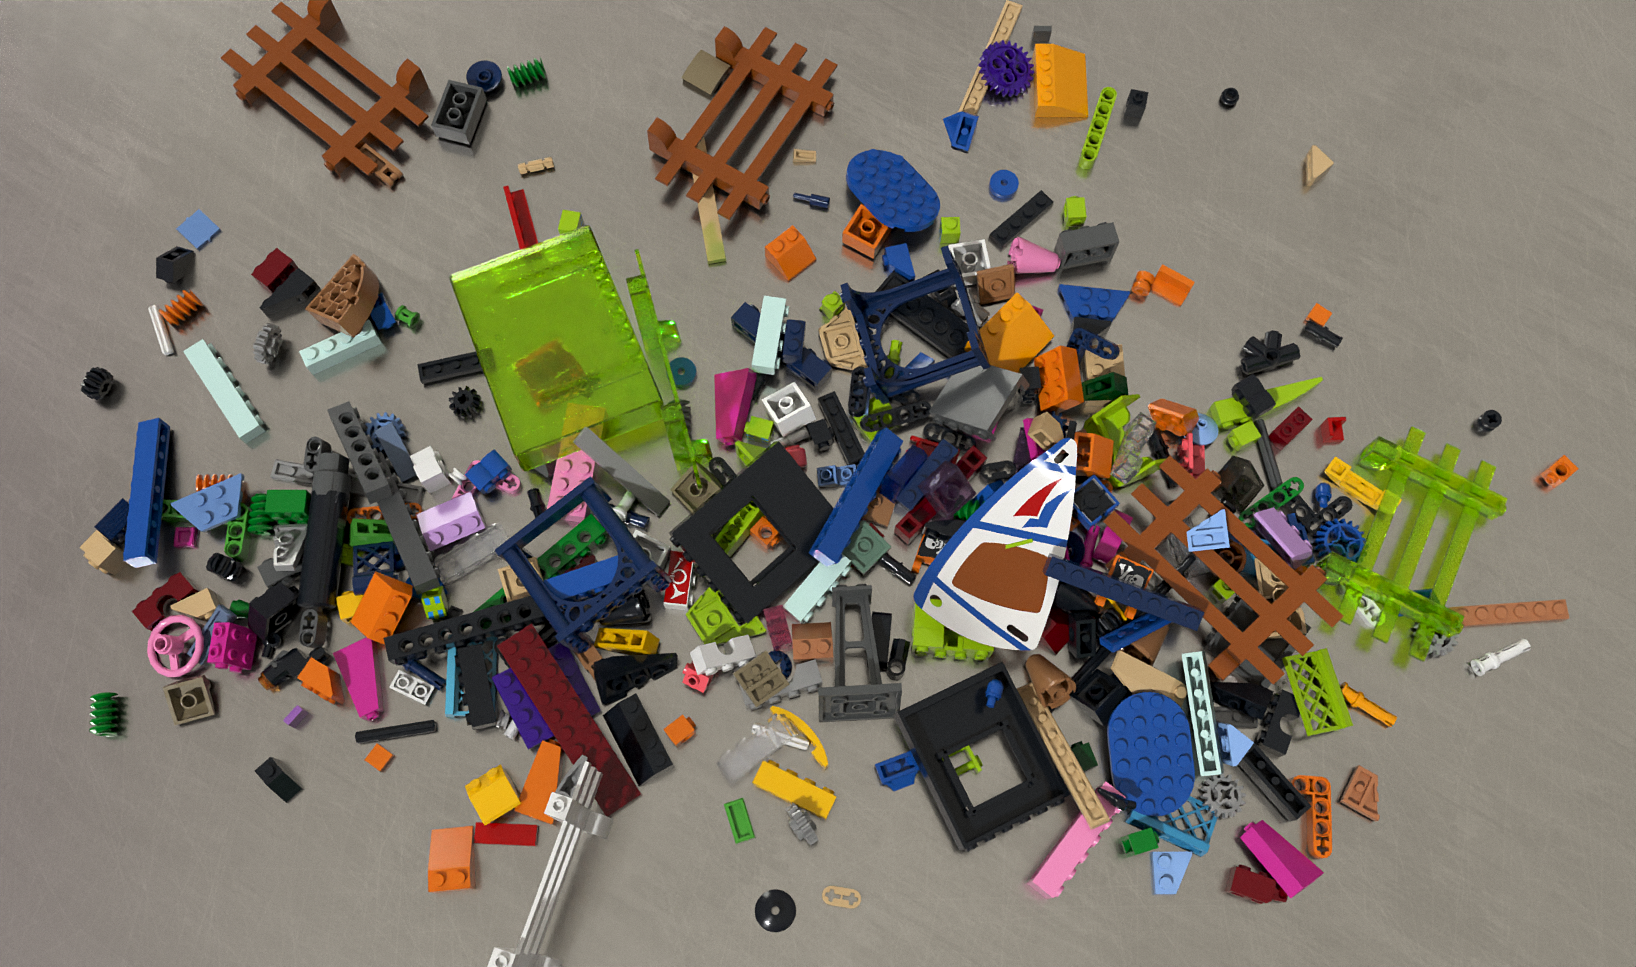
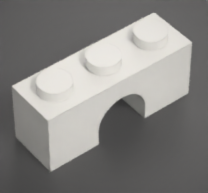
[690,635,756,676]

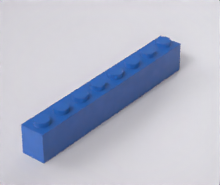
[123,418,171,568]
[809,427,903,567]

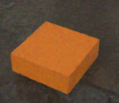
[1306,303,1332,327]
[364,743,395,772]

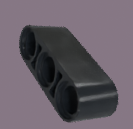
[867,611,892,670]

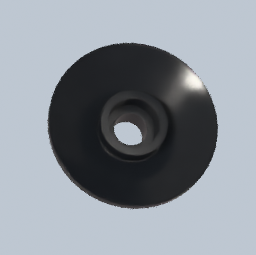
[755,889,796,932]

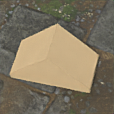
[1307,145,1334,186]

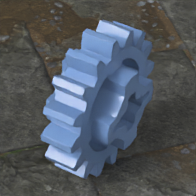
[364,412,406,454]

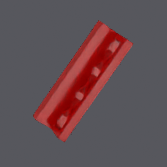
[503,186,542,260]

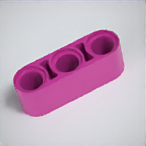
[1092,509,1133,564]

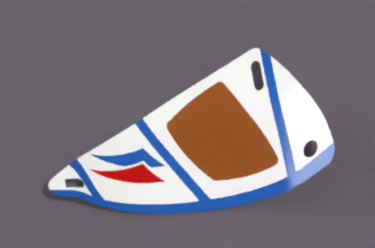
[913,438,1077,651]

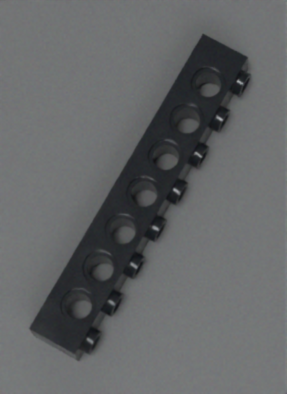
[384,596,547,666]

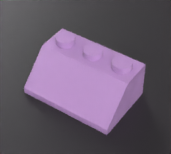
[416,491,487,551]
[1254,507,1313,570]

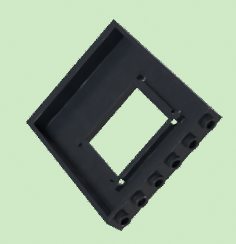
[669,441,834,624]
[893,661,1070,852]

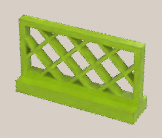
[1282,648,1353,736]

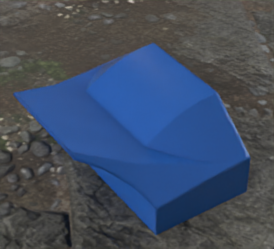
[875,751,920,791]

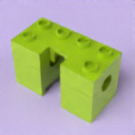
[911,599,994,661]

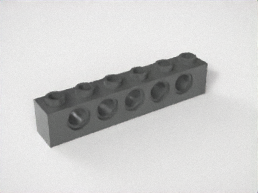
[327,401,393,504]

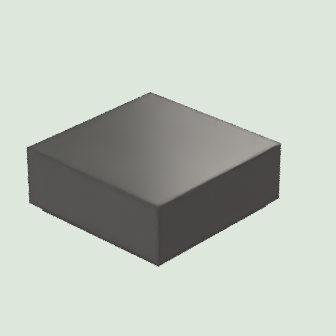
[1032,26,1052,42]

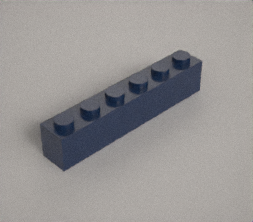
[731,302,832,390]

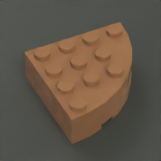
[305,254,379,338]

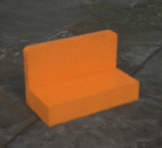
[1150,264,1195,306]

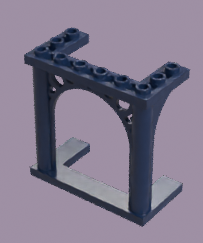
[840,245,990,405]
[495,476,673,654]

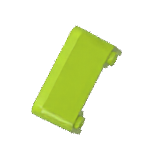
[1084,394,1167,487]

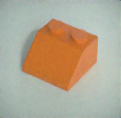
[765,225,817,282]

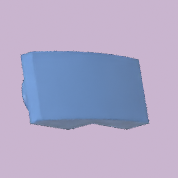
[817,464,857,487]

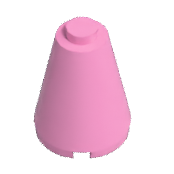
[1007,237,1061,274]

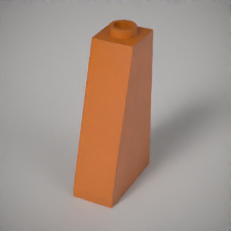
[514,739,564,826]

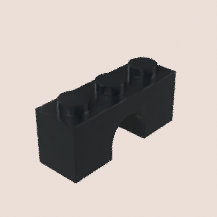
[1257,689,1305,757]

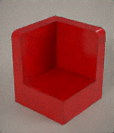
[1320,417,1346,443]

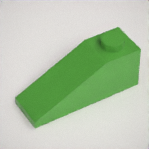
[349,519,394,547]

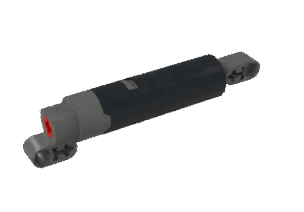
[297,436,352,649]

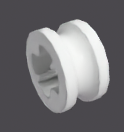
[448,467,468,485]

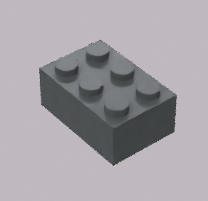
[431,80,487,145]
[1054,222,1119,269]

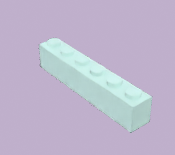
[183,339,266,444]
[1182,651,1224,776]

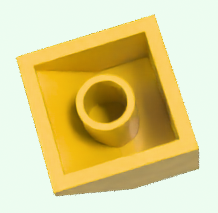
[465,764,521,825]

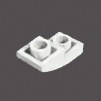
[389,670,435,705]

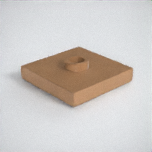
[976,264,1015,305]
[861,485,899,528]

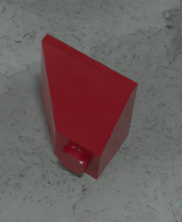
[1039,606,1069,656]

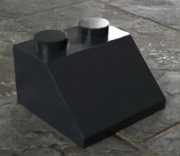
[1070,669,1130,726]

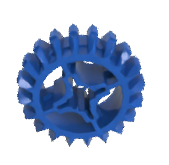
[1313,518,1368,570]

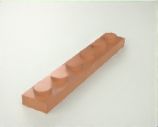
[1447,599,1569,628]

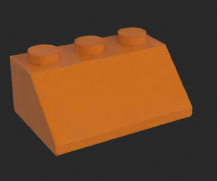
[351,571,413,645]

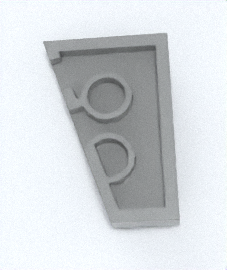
[274,524,307,571]

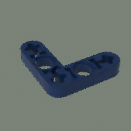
[1066,328,1120,365]

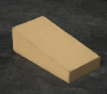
[793,149,816,163]

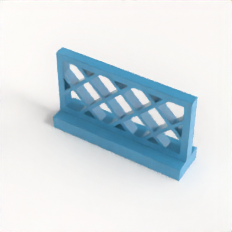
[1125,796,1218,857]

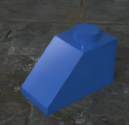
[882,243,915,282]
[370,292,396,330]

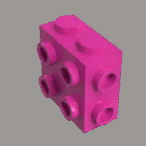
[207,622,257,673]

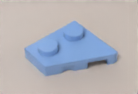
[1187,509,1230,552]
[1151,851,1192,895]

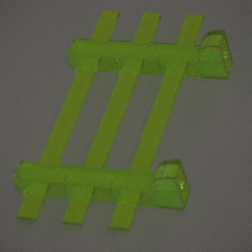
[626,249,713,489]
[1315,427,1508,662]

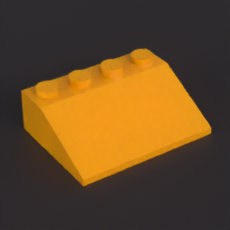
[1033,44,1088,118]
[964,293,1054,373]

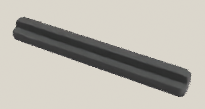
[1253,419,1284,490]

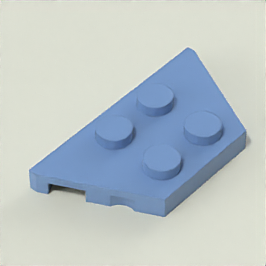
[171,473,245,532]

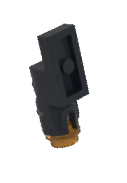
[258,647,332,690]

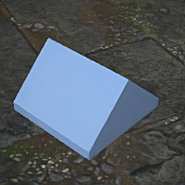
[1216,721,1254,766]

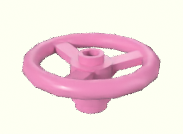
[147,615,204,678]

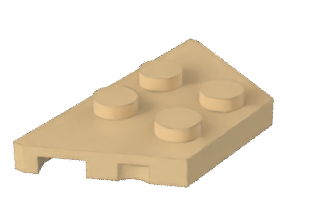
[818,307,868,370]

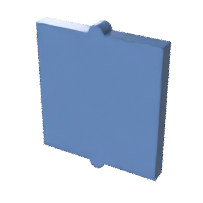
[176,209,221,250]

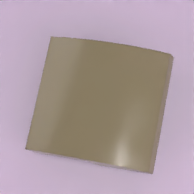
[682,50,731,96]
[733,650,790,707]

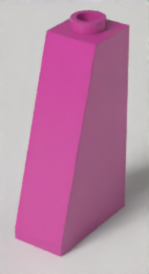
[714,368,757,445]
[333,637,384,721]
[1240,820,1324,898]

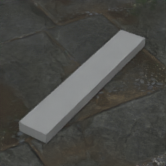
[573,427,670,516]

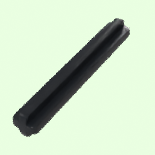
[355,720,436,744]

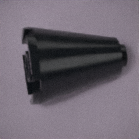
[1052,581,1101,618]
[597,588,651,625]

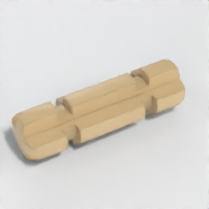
[518,157,554,174]

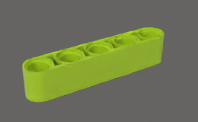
[1079,87,1117,170]

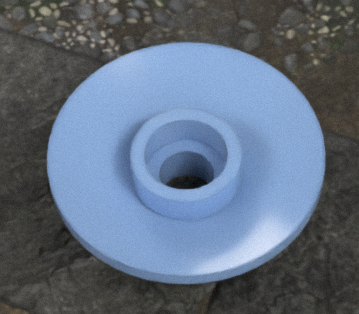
[1184,413,1219,445]

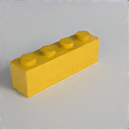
[752,760,837,821]

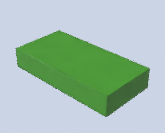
[724,798,756,844]

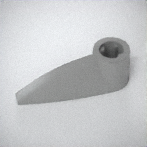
[555,755,588,798]

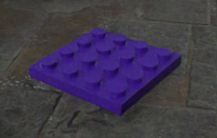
[491,643,601,750]

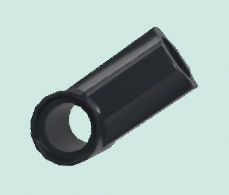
[886,638,910,680]

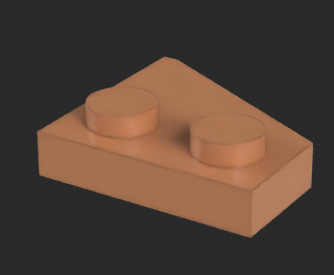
[1340,765,1380,822]

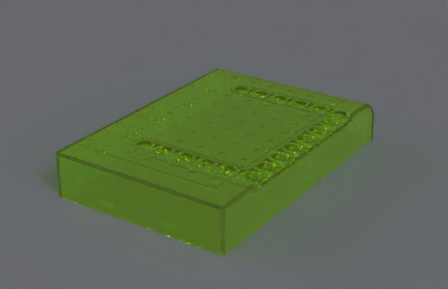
[449,225,667,472]

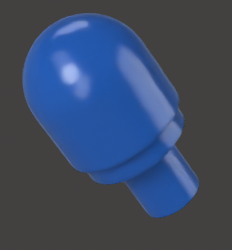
[1315,483,1332,508]
[985,679,1004,708]

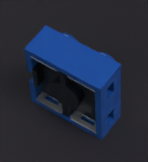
[1072,474,1120,530]

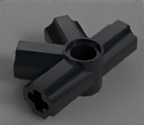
[1240,330,1300,375]

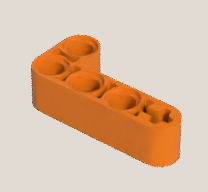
[1289,775,1332,859]

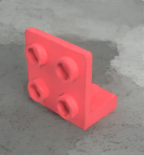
[1177,433,1205,479]

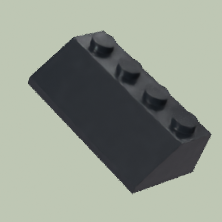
[603,693,675,787]

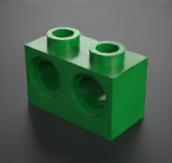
[1120,827,1159,858]

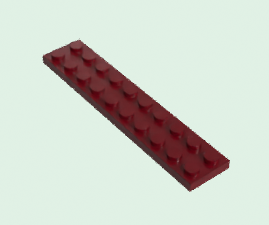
[497,624,641,817]

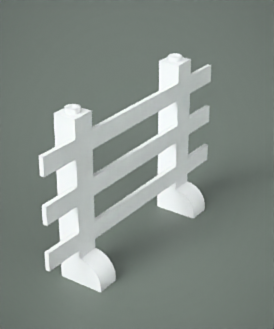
[487,761,614,967]

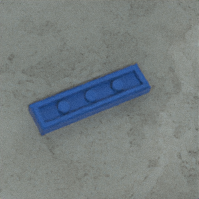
[1100,613,1171,653]

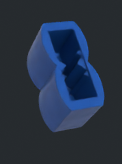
[465,449,512,494]

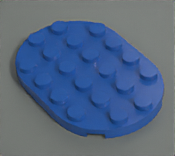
[846,149,940,232]
[1107,692,1195,816]

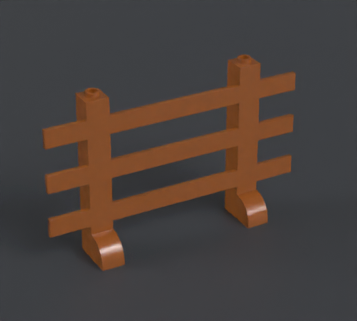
[221,0,429,176]
[647,26,838,220]
[1103,456,1344,685]

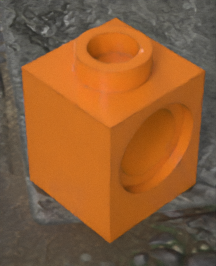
[1540,455,1579,488]
[750,516,780,550]
[663,714,696,748]

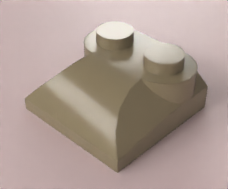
[670,462,722,512]
[162,675,215,726]

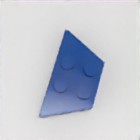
[1058,284,1130,323]

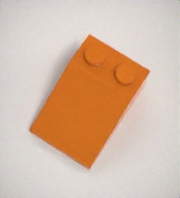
[428,826,476,893]

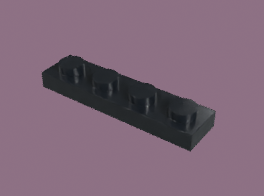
[989,190,1054,249]
[417,348,496,384]
[818,391,865,465]

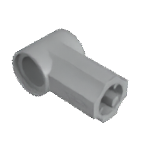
[951,293,990,327]

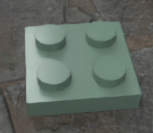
[842,520,891,575]

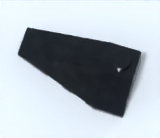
[594,653,678,705]

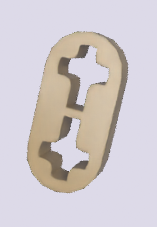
[822,886,861,909]

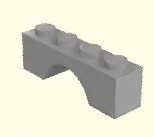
[739,659,823,710]

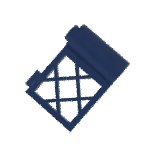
[352,541,399,596]

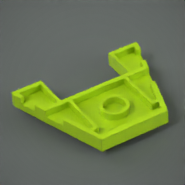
[685,587,767,646]

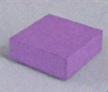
[283,705,309,728]

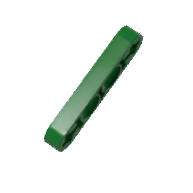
[1238,477,1304,529]

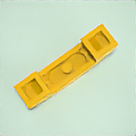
[1324,456,1402,515]
[770,706,828,770]

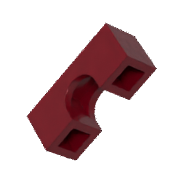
[132,572,199,631]

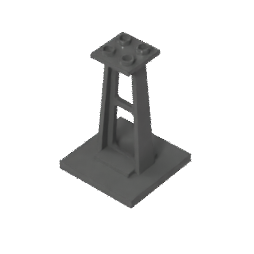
[818,584,902,722]

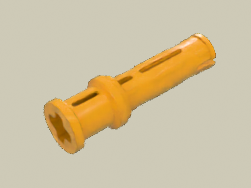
[1340,682,1397,727]

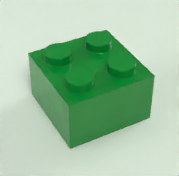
[265,490,311,525]

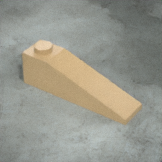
[1254,558,1307,639]
[1111,650,1187,707]

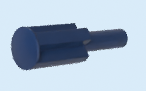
[793,193,830,208]

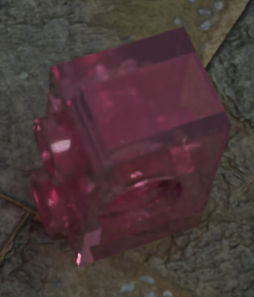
[763,605,793,651]

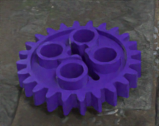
[978,40,1034,97]

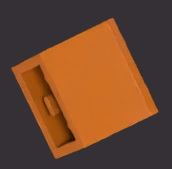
[1148,398,1199,436]
[1074,432,1114,479]
[297,657,344,704]

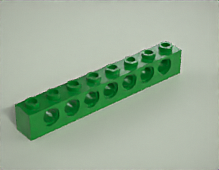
[474,514,608,629]

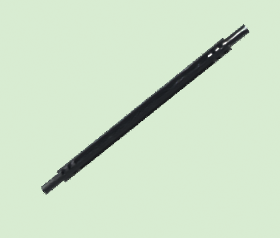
[1047,554,1196,713]

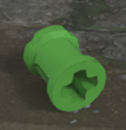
[395,305,420,328]

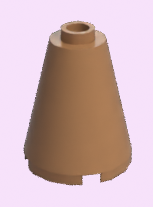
[1121,624,1169,666]
[1026,654,1076,709]

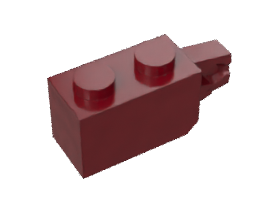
[1225,864,1288,904]

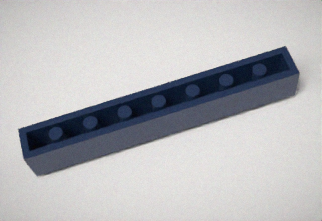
[1042,553,1205,631]

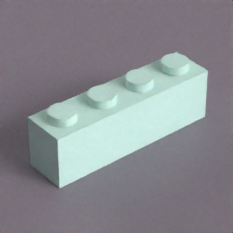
[752,296,789,375]
[299,320,382,375]
[783,553,852,624]

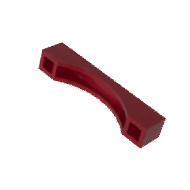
[894,445,987,544]

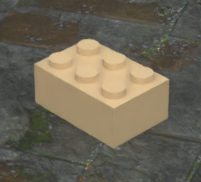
[1081,344,1125,406]

